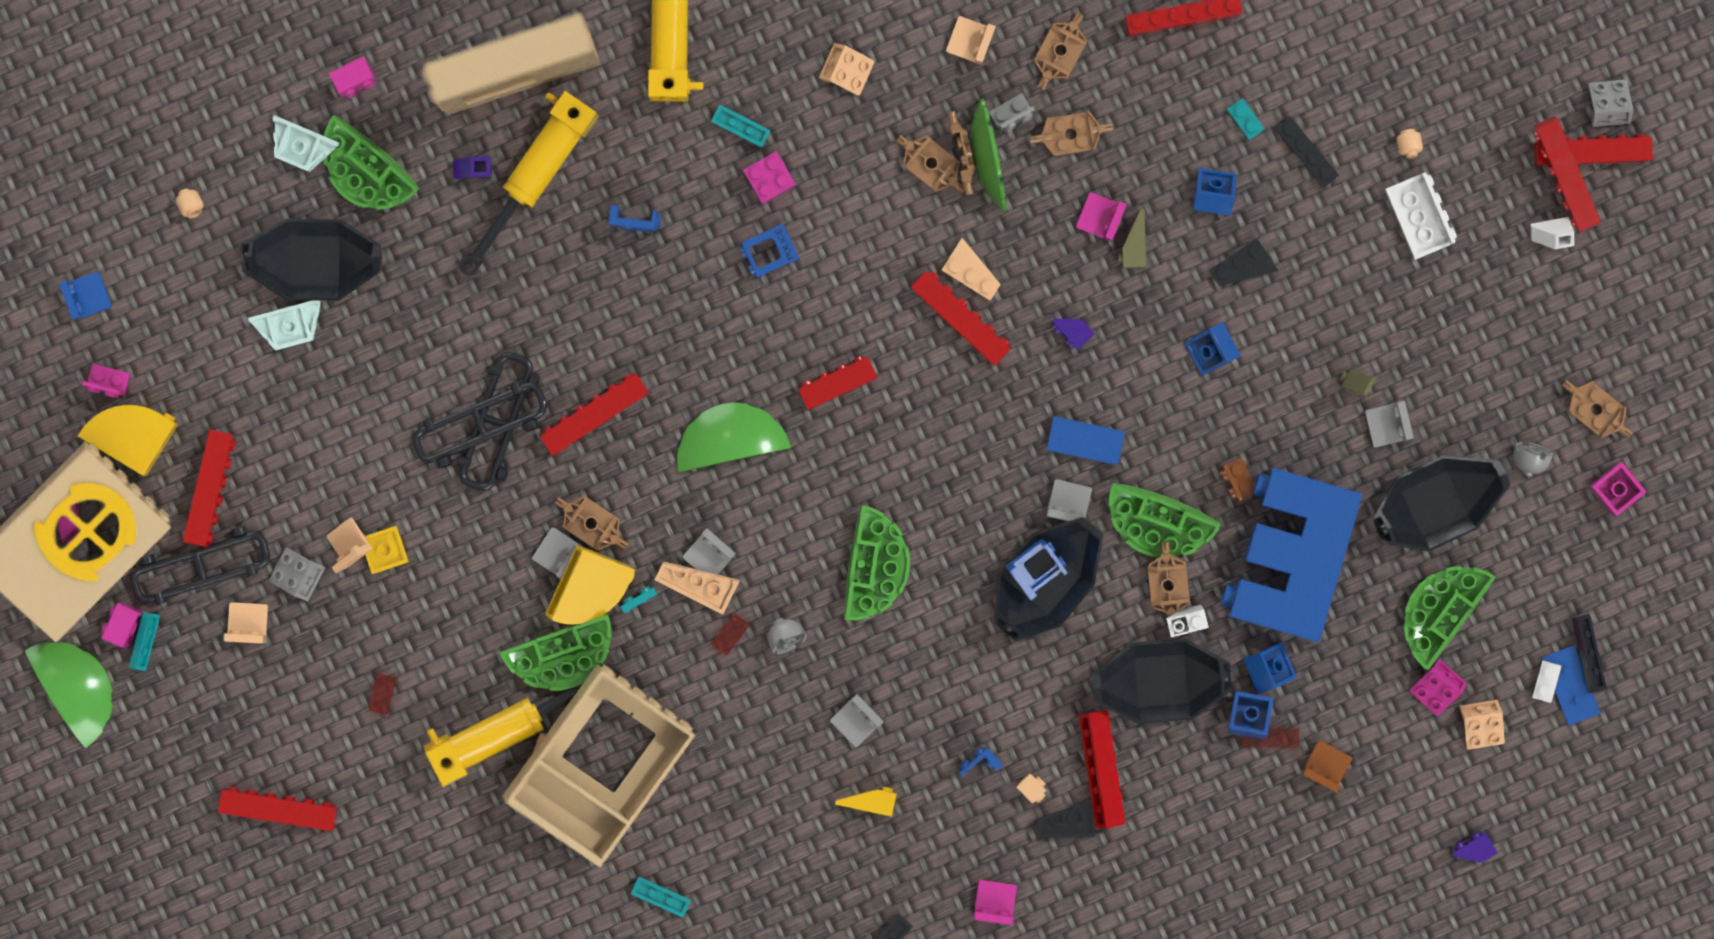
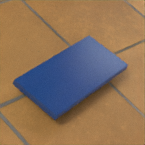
[1047,416,1125,465]
[1542,645,1600,726]

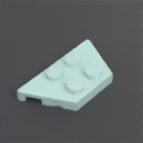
[273,115,339,172]
[248,300,321,351]

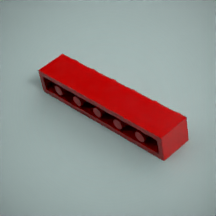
[1124,0,1243,37]
[1533,116,1601,232]
[1534,134,1653,167]
[911,270,1010,367]
[540,373,649,456]
[183,429,237,548]
[1078,710,1125,829]
[218,786,338,831]

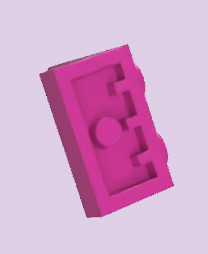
[1076,192,1127,242]
[81,364,131,398]
[1410,658,1467,716]
[974,880,1017,925]

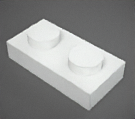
[1532,660,1561,703]

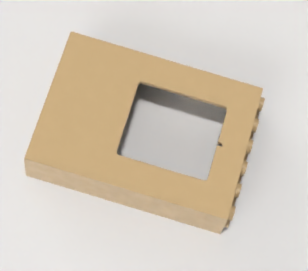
[423,13,601,115]
[502,664,695,867]

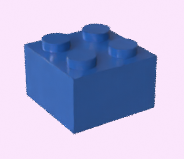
[1227,691,1274,740]

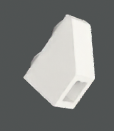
[1531,217,1574,249]
[1166,605,1209,637]

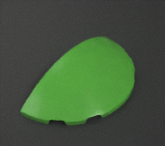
[971,99,1007,212]
[323,115,419,210]
[677,403,791,472]
[1109,483,1221,558]
[844,505,910,620]
[1404,566,1496,670]
[500,614,612,691]
[25,642,113,748]

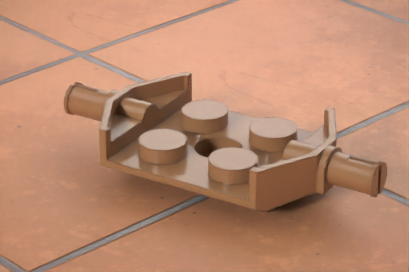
[1033,12,1087,90]
[947,111,975,195]
[1029,111,1113,156]
[896,135,965,193]
[1562,380,1633,439]
[554,496,629,551]
[1148,542,1190,617]

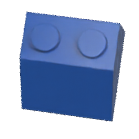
[1193,168,1237,216]
[1184,322,1241,376]
[1244,642,1297,694]

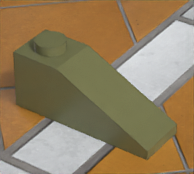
[1118,209,1146,269]
[1339,370,1376,398]

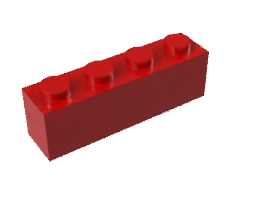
[798,355,877,410]

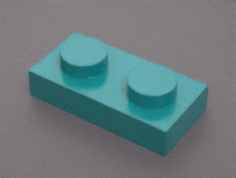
[1227,98,1265,141]
[621,586,658,613]

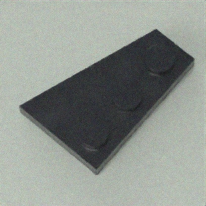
[1209,239,1279,287]
[1037,800,1095,838]

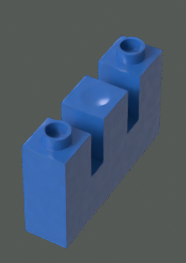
[1220,468,1363,642]

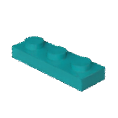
[711,105,771,148]
[129,612,160,671]
[631,876,691,918]

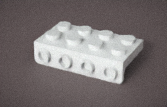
[1385,172,1457,260]

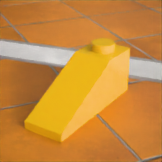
[835,786,896,817]

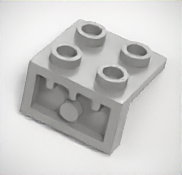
[1588,80,1633,127]
[989,93,1035,133]
[1365,401,1414,447]
[1046,479,1092,521]
[532,527,585,579]
[683,528,736,574]
[269,548,325,601]
[830,694,884,747]

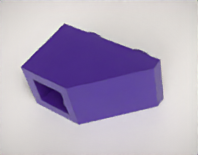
[453,157,492,179]
[1052,318,1095,350]
[1450,831,1498,863]

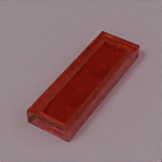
[1241,728,1299,748]

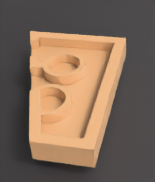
[942,238,1000,301]

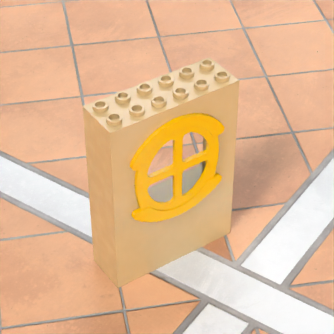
[0,442,171,642]

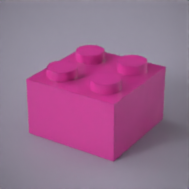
[329,56,378,99]
[743,151,796,205]
[1589,462,1646,517]
[101,603,144,648]

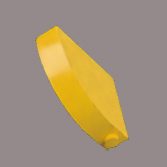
[78,405,178,476]
[545,545,635,624]

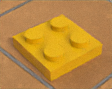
[365,526,409,574]

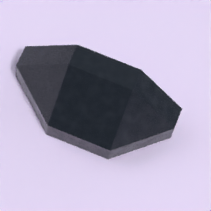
[241,219,382,301]
[1373,455,1511,552]
[994,517,1104,641]
[1092,638,1233,724]

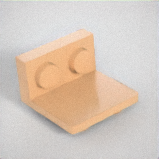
[946,16,996,65]
[819,43,874,95]
[326,518,373,573]
[224,603,268,643]
[1460,700,1505,750]

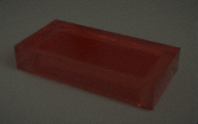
[712,614,750,655]
[369,673,397,715]

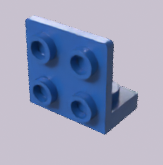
[59,272,112,321]
[958,746,1003,777]

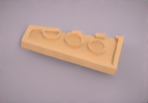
[655,562,740,615]

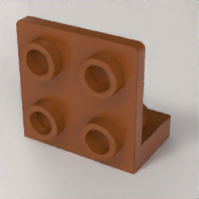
[1219,457,1254,502]
[1301,740,1352,793]

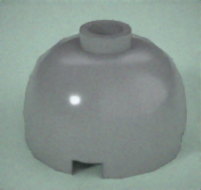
[1513,442,1553,476]
[768,618,807,654]

